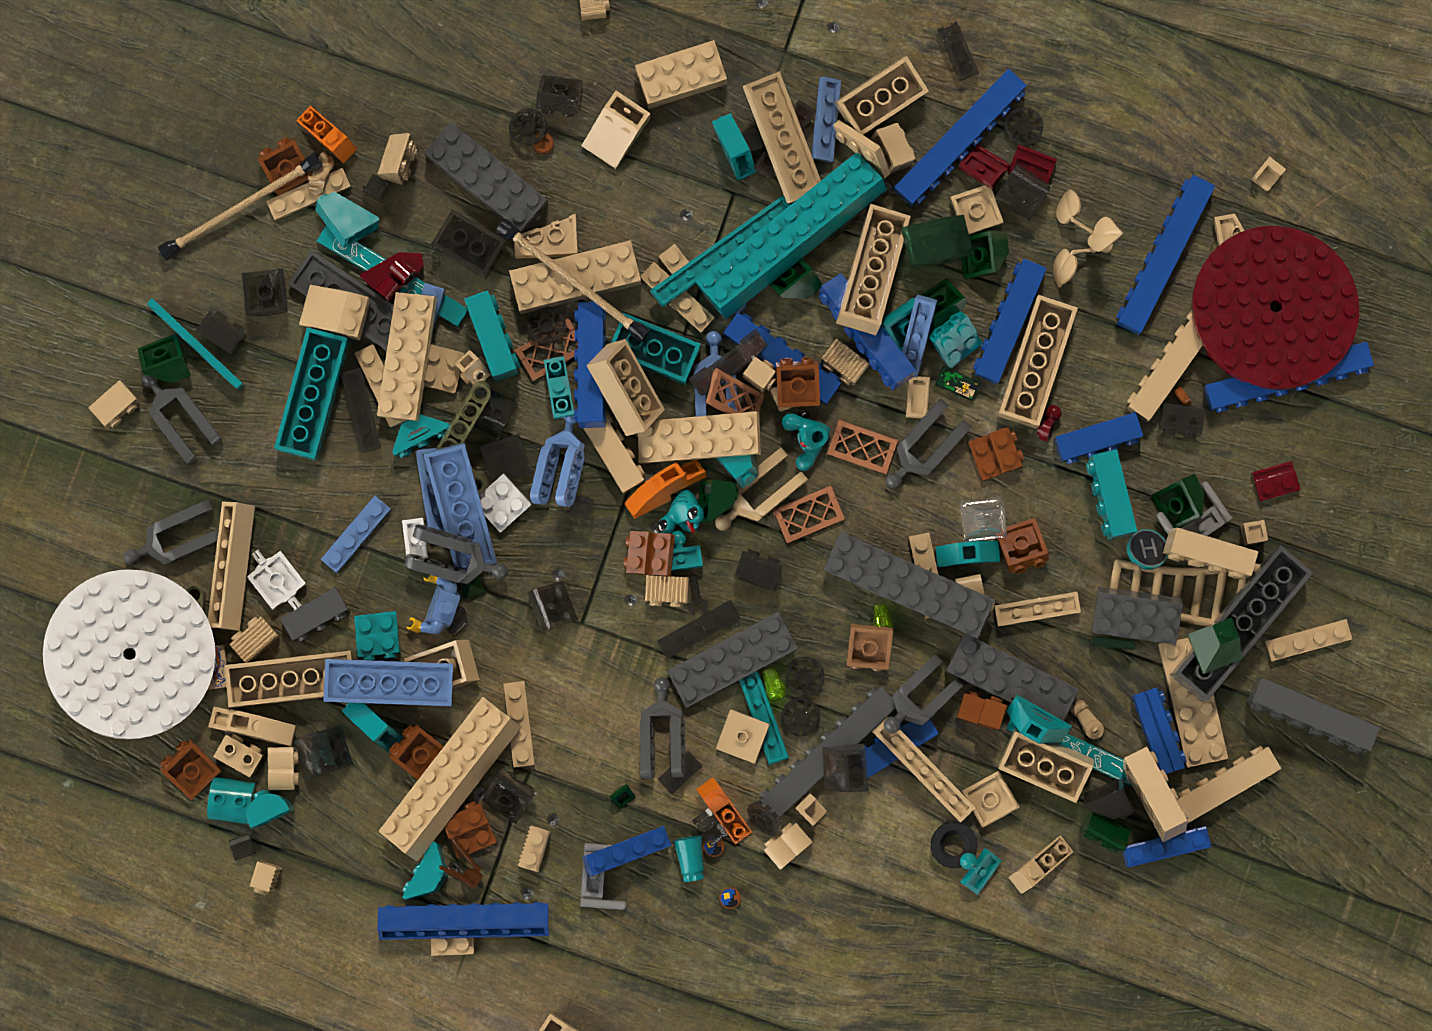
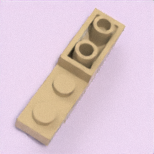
[208,707,297,747]

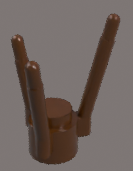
[439,837,483,889]

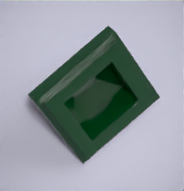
[460,575,486,600]
[609,784,636,809]

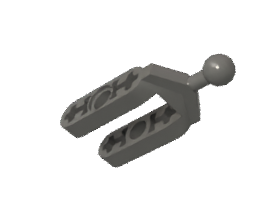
[142,375,222,465]
[886,398,972,490]
[124,500,219,565]
[404,524,508,584]
[884,654,965,733]
[640,677,686,779]

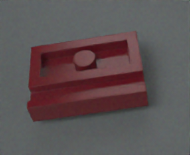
[959,144,1011,189]
[1007,145,1057,188]
[1251,461,1301,502]

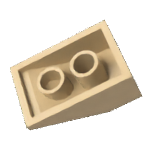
[299,285,371,341]
[404,640,480,689]

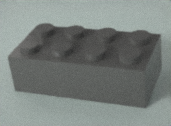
[1091,586,1183,645]

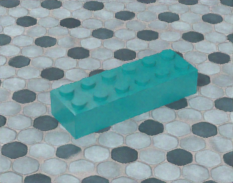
[274,327,350,462]

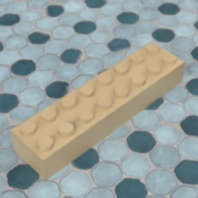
[379,697,521,861]

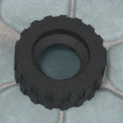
[930,822,978,868]

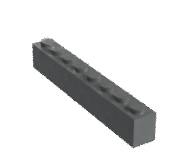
[758,686,896,821]

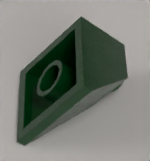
[959,231,1009,280]
[769,259,823,299]
[921,278,967,331]
[138,333,191,383]
[1151,474,1204,528]
[698,479,738,523]
[1187,618,1242,674]

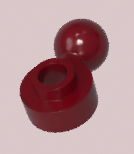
[1037,405,1062,442]

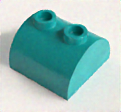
[881,298,933,351]
[207,777,257,824]
[247,789,294,829]

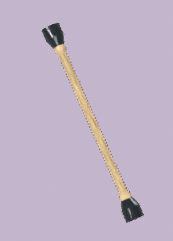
[158,152,323,261]
[496,218,651,343]

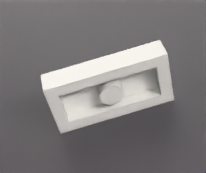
[402,518,428,558]

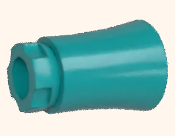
[673,836,704,882]

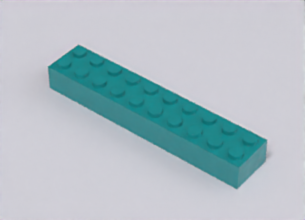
[695,153,887,319]

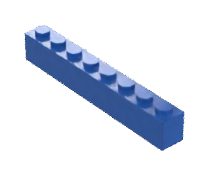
[893,68,1027,208]
[1116,175,1215,336]
[1203,342,1374,413]
[377,902,549,940]

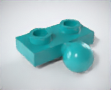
[671,531,703,572]
[960,848,1002,895]

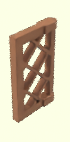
[515,318,578,382]
[706,368,764,414]
[827,419,898,474]
[773,485,845,543]

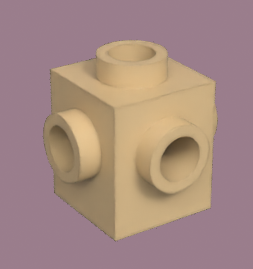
[455,350,491,385]

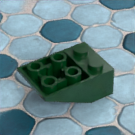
[1080,808,1131,853]

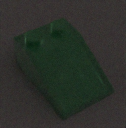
[901,215,974,268]

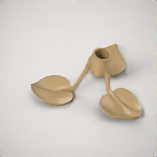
[1053,189,1123,287]

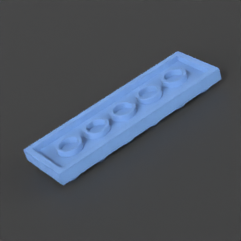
[424,443,497,570]
[323,659,453,706]

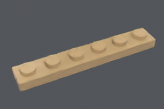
[872,717,975,823]

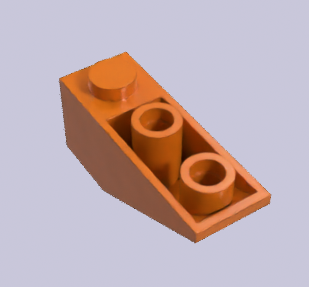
[296,106,357,164]
[696,777,752,845]

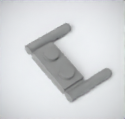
[1156,481,1232,536]
[580,843,627,910]

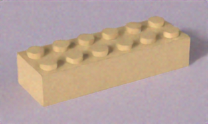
[836,204,910,335]
[509,240,641,315]
[997,295,1078,429]
[224,651,354,708]

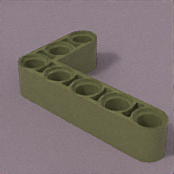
[435,381,491,494]

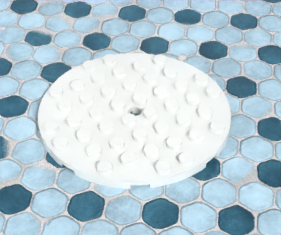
[43,570,215,739]

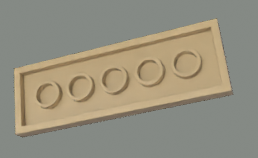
[743,71,821,204]
[377,292,437,421]
[638,411,761,464]
[1158,638,1228,768]

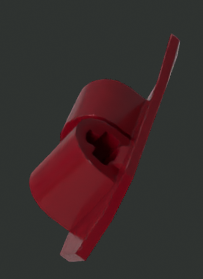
[360,252,424,302]

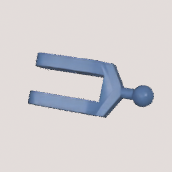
[694,331,737,417]
[530,409,585,507]

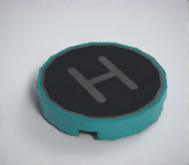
[1127,529,1168,570]

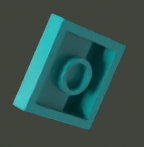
[928,311,983,369]
[354,611,401,661]

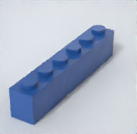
[972,259,1047,385]
[818,273,916,391]
[574,302,606,428]
[723,312,841,406]

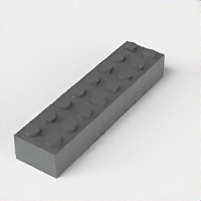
[824,532,996,639]
[1170,545,1313,702]

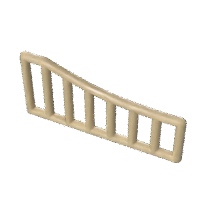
[1110,559,1261,627]

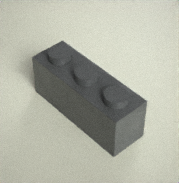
[280,587,350,643]

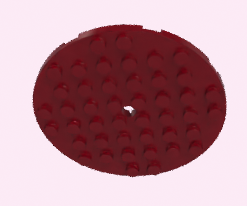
[1191,226,1359,390]

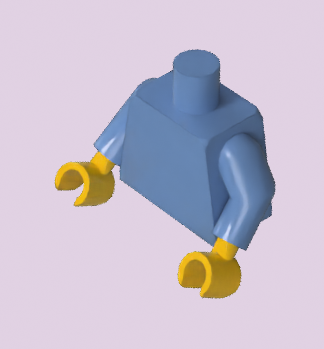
[406,575,460,634]

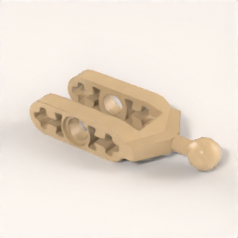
[715,448,808,531]

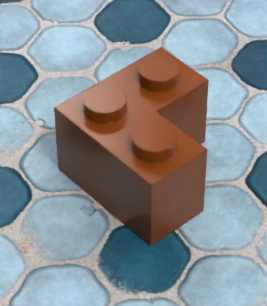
[956,691,1007,731]

